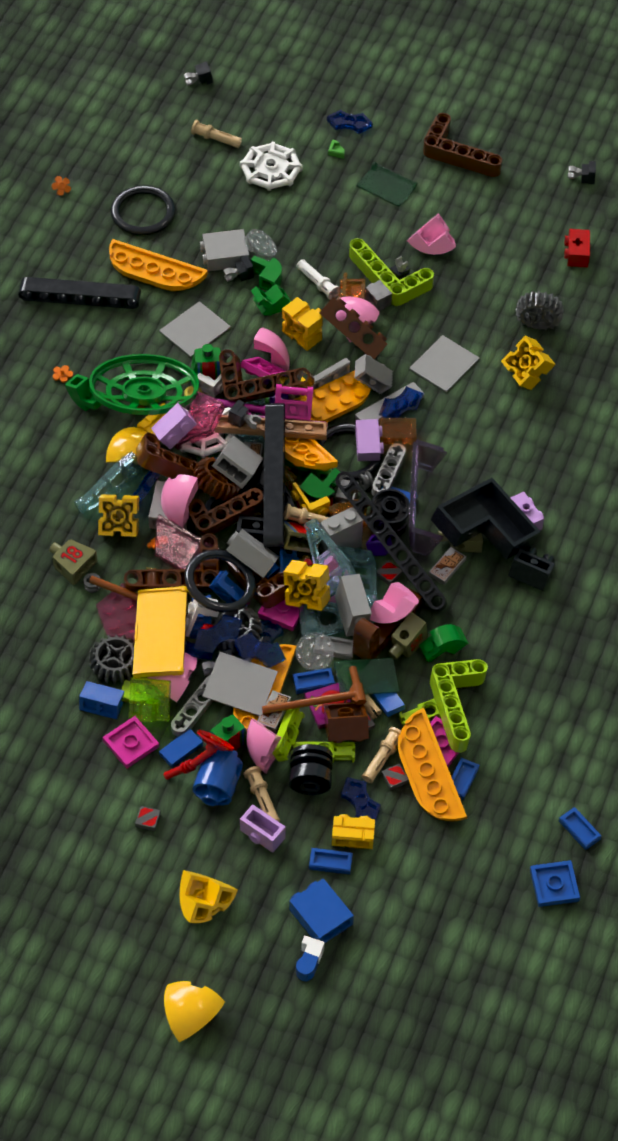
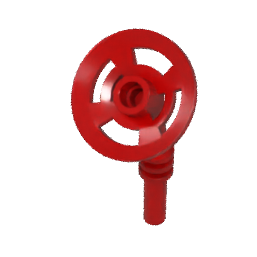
[164,730,235,780]

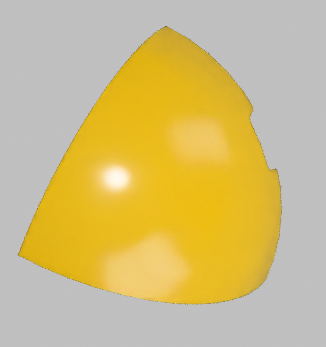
[106,427,147,463]
[180,870,238,923]
[164,981,225,1042]

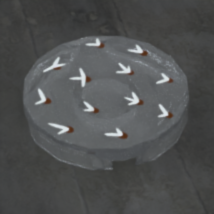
[245,229,277,260]
[295,632,335,671]

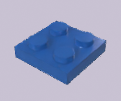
[530,860,580,907]

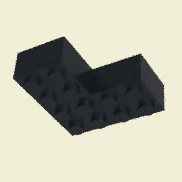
[431,478,541,560]

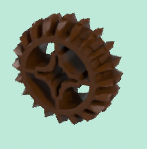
[193,457,241,501]

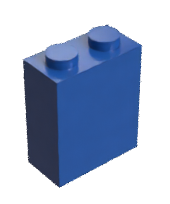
[289,878,354,943]

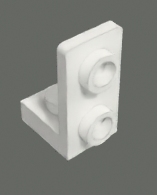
[197,373,235,398]
[185,598,219,637]

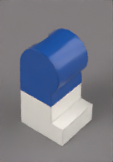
[296,935,325,981]

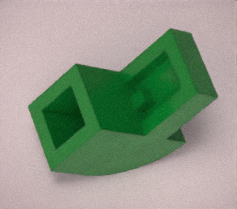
[251,255,282,291]
[251,284,291,316]
[64,374,106,411]
[300,468,341,501]
[419,624,469,662]

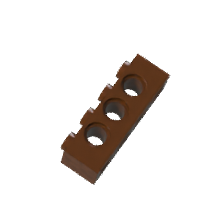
[319,296,387,360]

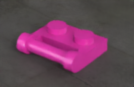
[275,384,313,421]

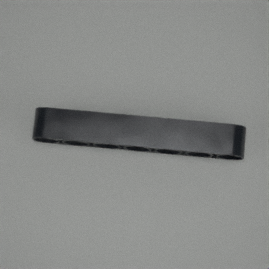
[18,277,141,309]

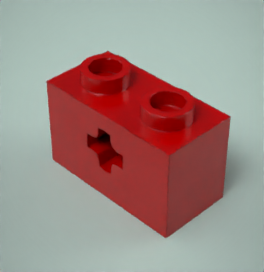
[564,229,590,268]

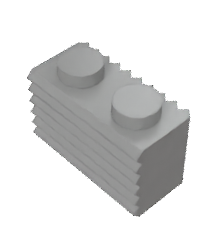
[355,354,393,394]

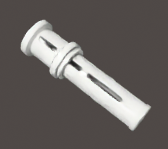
[296,259,340,300]

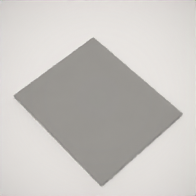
[159,301,231,357]
[409,335,480,392]
[202,652,278,716]

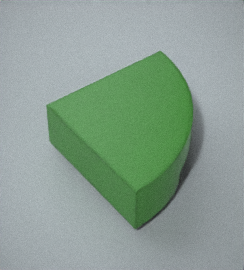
[328,140,345,159]

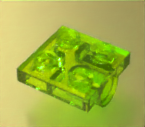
[129,677,171,722]

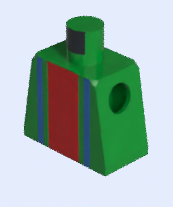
[191,344,221,380]
[210,715,247,751]

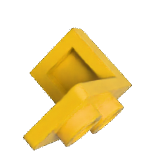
[291,482,330,516]

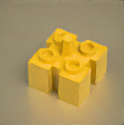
[282,297,323,351]
[501,336,556,390]
[98,494,139,537]
[283,560,331,611]

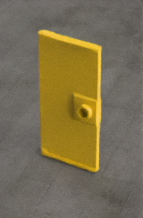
[133,586,188,678]

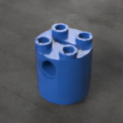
[192,750,243,806]

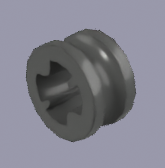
[358,471,374,490]
[84,573,101,593]

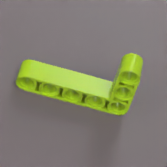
[349,238,434,306]
[430,659,488,753]

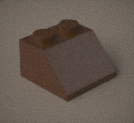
[323,702,369,743]

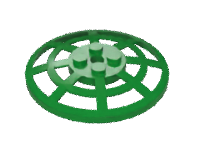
[89,354,199,415]

